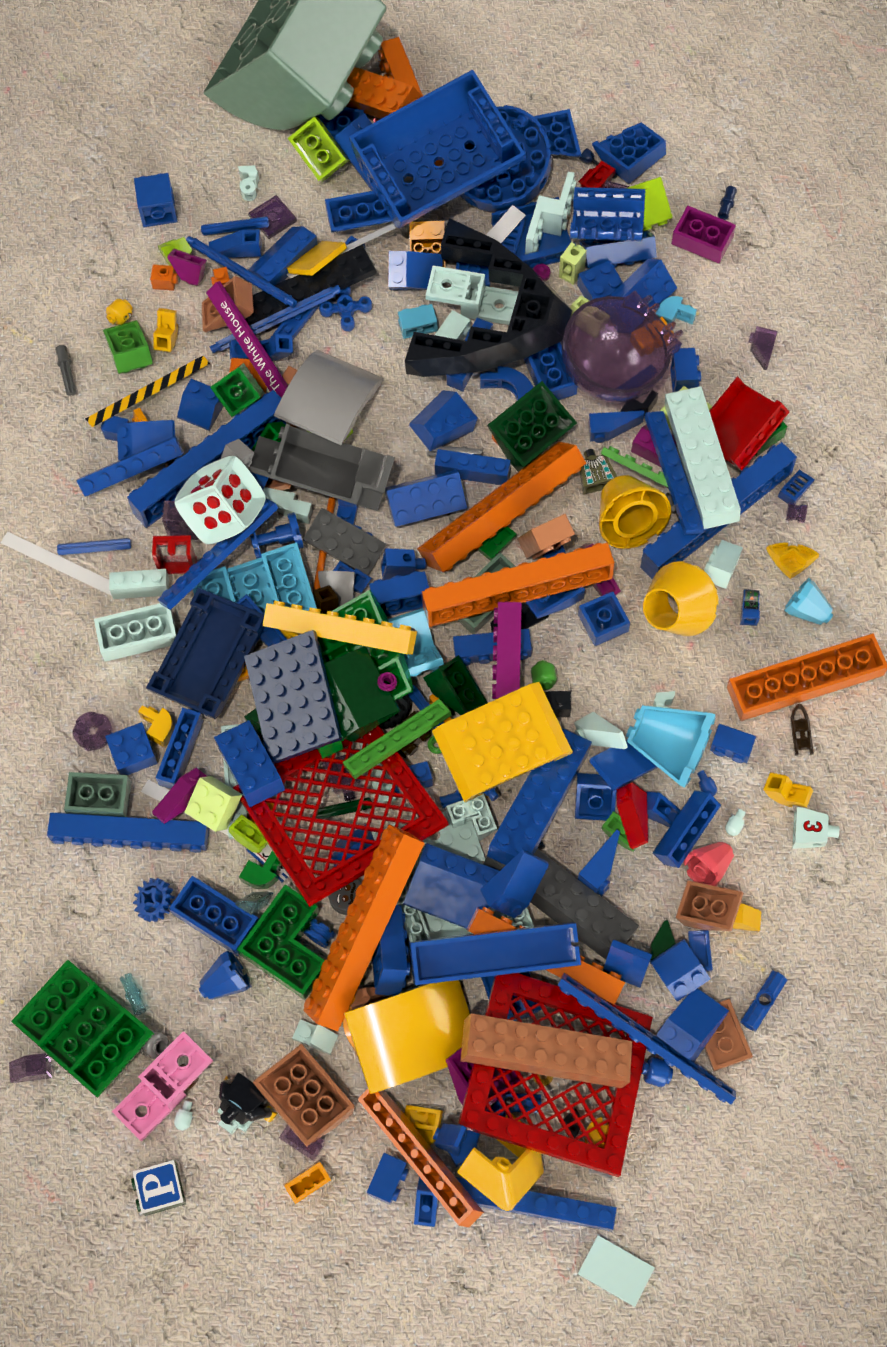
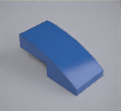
[333,561,372,594]

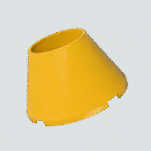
[599,475,671,549]
[643,561,718,636]

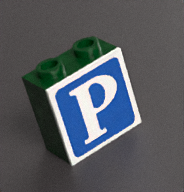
[131,1160,186,1216]

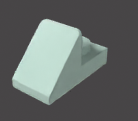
[292,1019,338,1055]

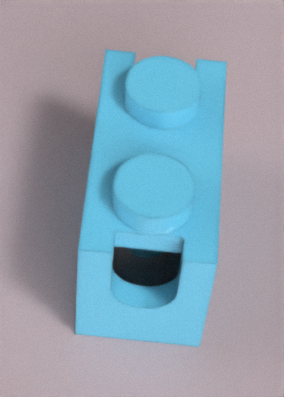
[398,304,438,339]

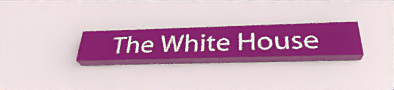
[206,281,288,398]

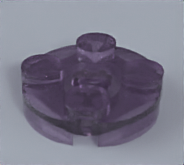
[73,712,113,751]

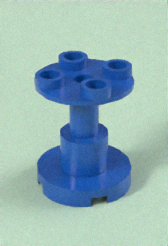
[250,512,304,559]

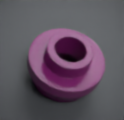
[377,672,397,691]

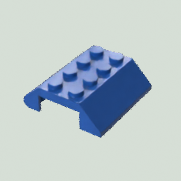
[570,187,645,241]

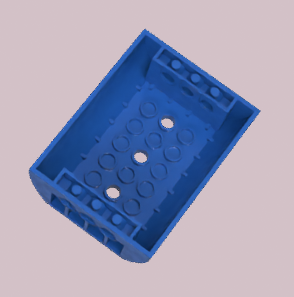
[349,70,526,228]

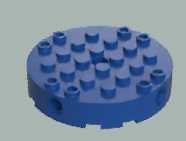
[461,105,552,212]

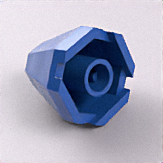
[199,951,252,1000]

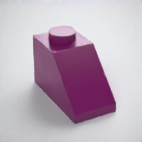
[167,249,207,285]

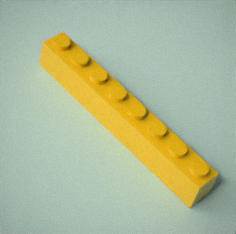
[263,600,417,655]

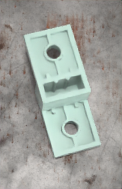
[525,171,577,254]
[425,266,518,325]

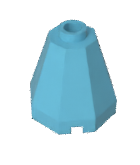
[784,578,833,625]

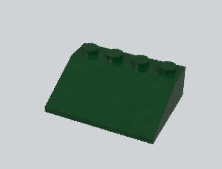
[487,381,577,472]
[324,646,400,742]

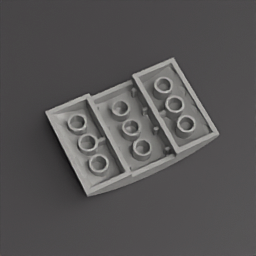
[274,350,384,445]

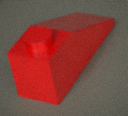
[617,782,648,849]

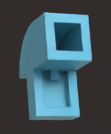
[655,296,697,328]

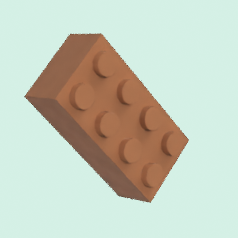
[517,514,575,560]

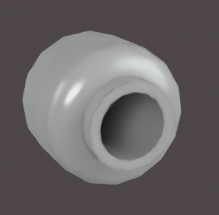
[139,1030,169,1059]

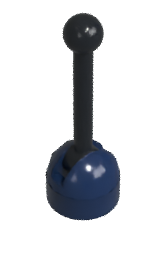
[579,148,617,179]

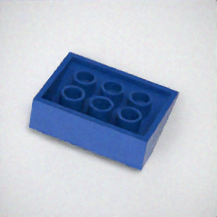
[403,843,499,929]

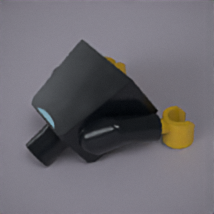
[219,1072,278,1124]

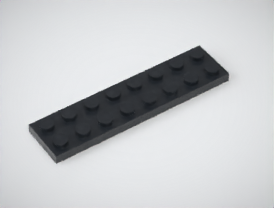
[245,245,377,326]

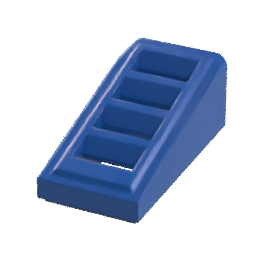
[501,219,525,255]
[778,469,815,507]

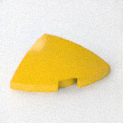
[766,542,819,579]

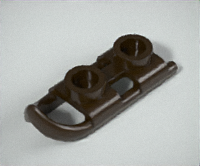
[791,704,814,756]

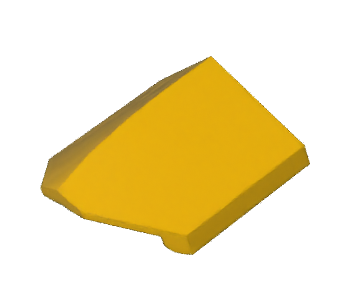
[404,1105,443,1145]

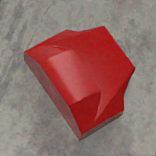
[578,160,616,188]

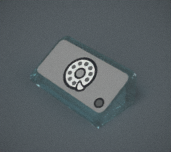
[235,892,273,915]

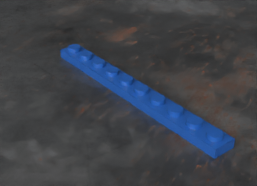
[558,973,736,1104]

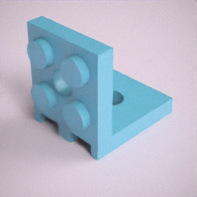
[388,608,444,676]

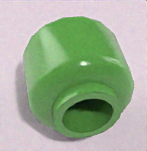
[531,660,557,690]

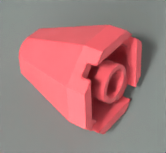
[683,842,734,886]

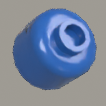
[641,1057,673,1087]

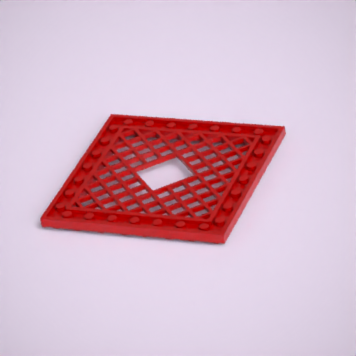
[233,726,449,907]
[458,973,653,1177]

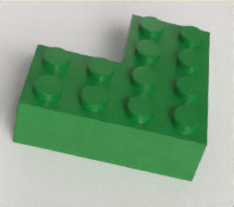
[237,885,325,1000]

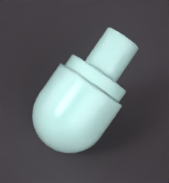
[725,809,746,836]
[174,1100,193,1131]

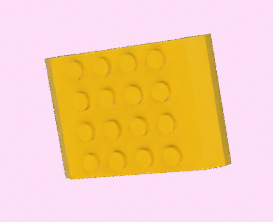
[432,682,573,802]

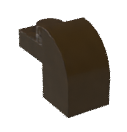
[313,585,338,614]

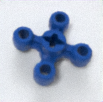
[319,286,372,332]

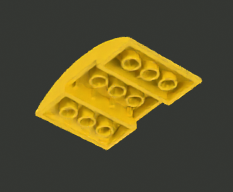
[344,980,470,1094]

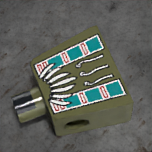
[580,449,617,495]

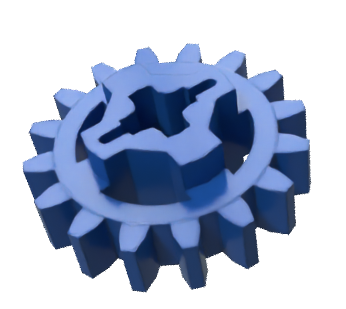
[133,878,175,922]

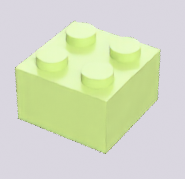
[184,776,243,832]

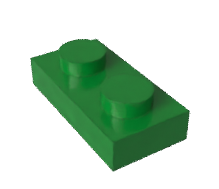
[478,526,517,561]

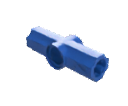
[740,970,788,1032]

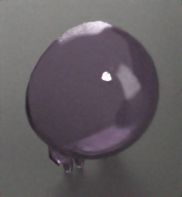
[561,291,684,403]

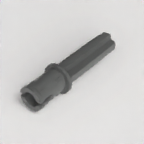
[55,345,76,396]

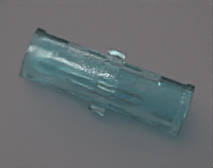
[120,973,147,1016]

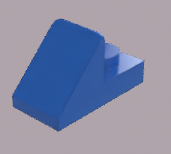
[336,499,358,525]

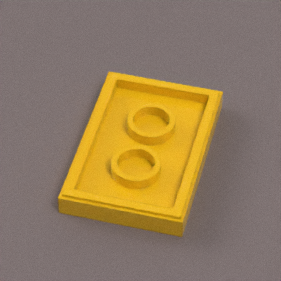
[287,241,347,276]

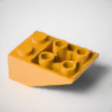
[409,221,446,268]

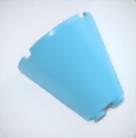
[626,705,716,788]

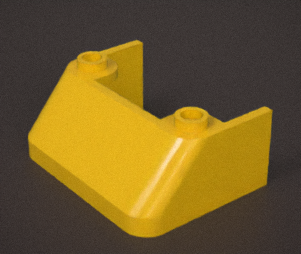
[457,1114,544,1211]

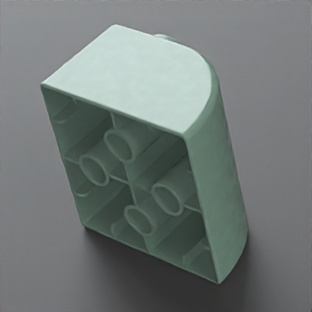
[204,0,387,130]

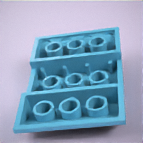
[193,542,317,614]

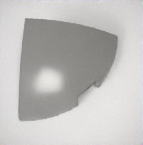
[318,571,355,607]

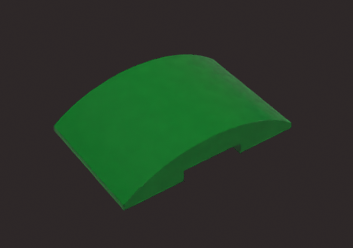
[317,590,413,701]
[11,959,154,1098]

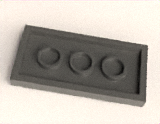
[303,508,386,576]

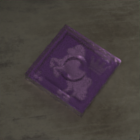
[248,195,297,239]

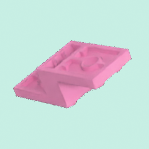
[112,1031,213,1142]

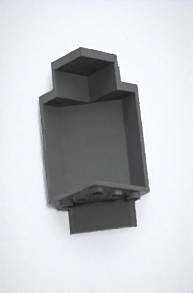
[249,423,395,511]

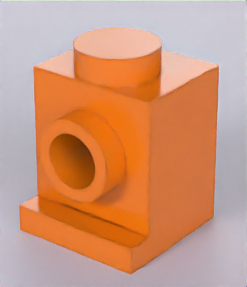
[211,267,230,285]

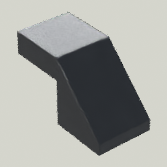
[620,390,658,416]

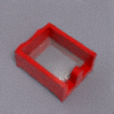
[152,535,197,574]

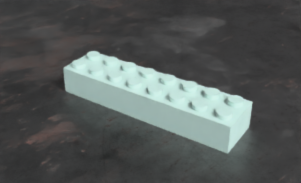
[665,386,741,529]

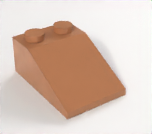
[202,276,254,332]
[676,881,744,931]

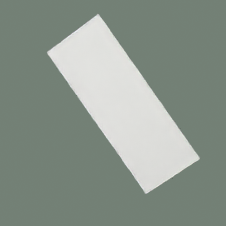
[487,205,526,243]

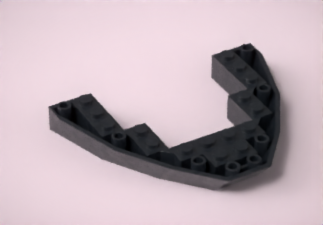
[405,218,572,377]

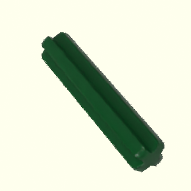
[316,797,372,819]

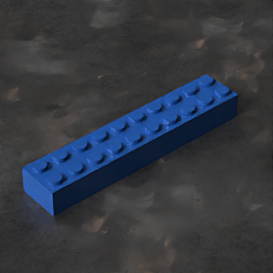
[127,390,286,528]
[640,442,797,579]

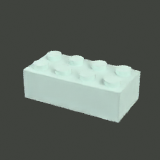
[94,603,177,662]

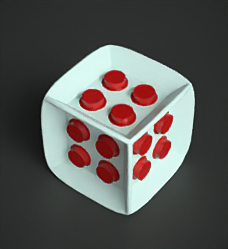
[175,456,266,544]

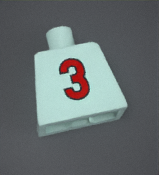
[792,807,840,849]

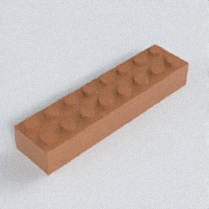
[461,1013,632,1088]

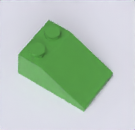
[103,320,153,374]

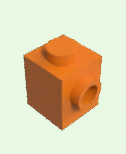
[150,264,178,291]

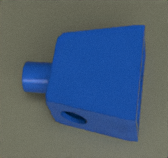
[381,548,426,580]

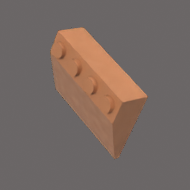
[253,1044,355,1147]

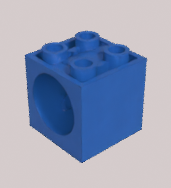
[134,173,178,228]

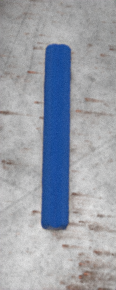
[201,216,269,235]
[57,538,131,555]

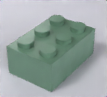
[64,772,131,817]

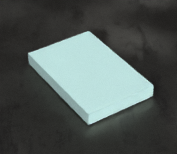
[578,1235,655,1307]

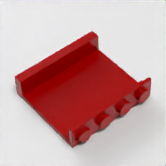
[709,376,789,470]

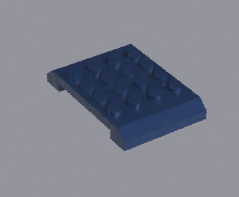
[146,587,265,719]

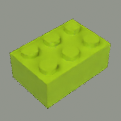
[288,117,349,182]

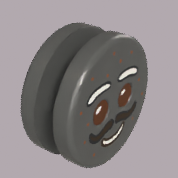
[328,879,361,915]

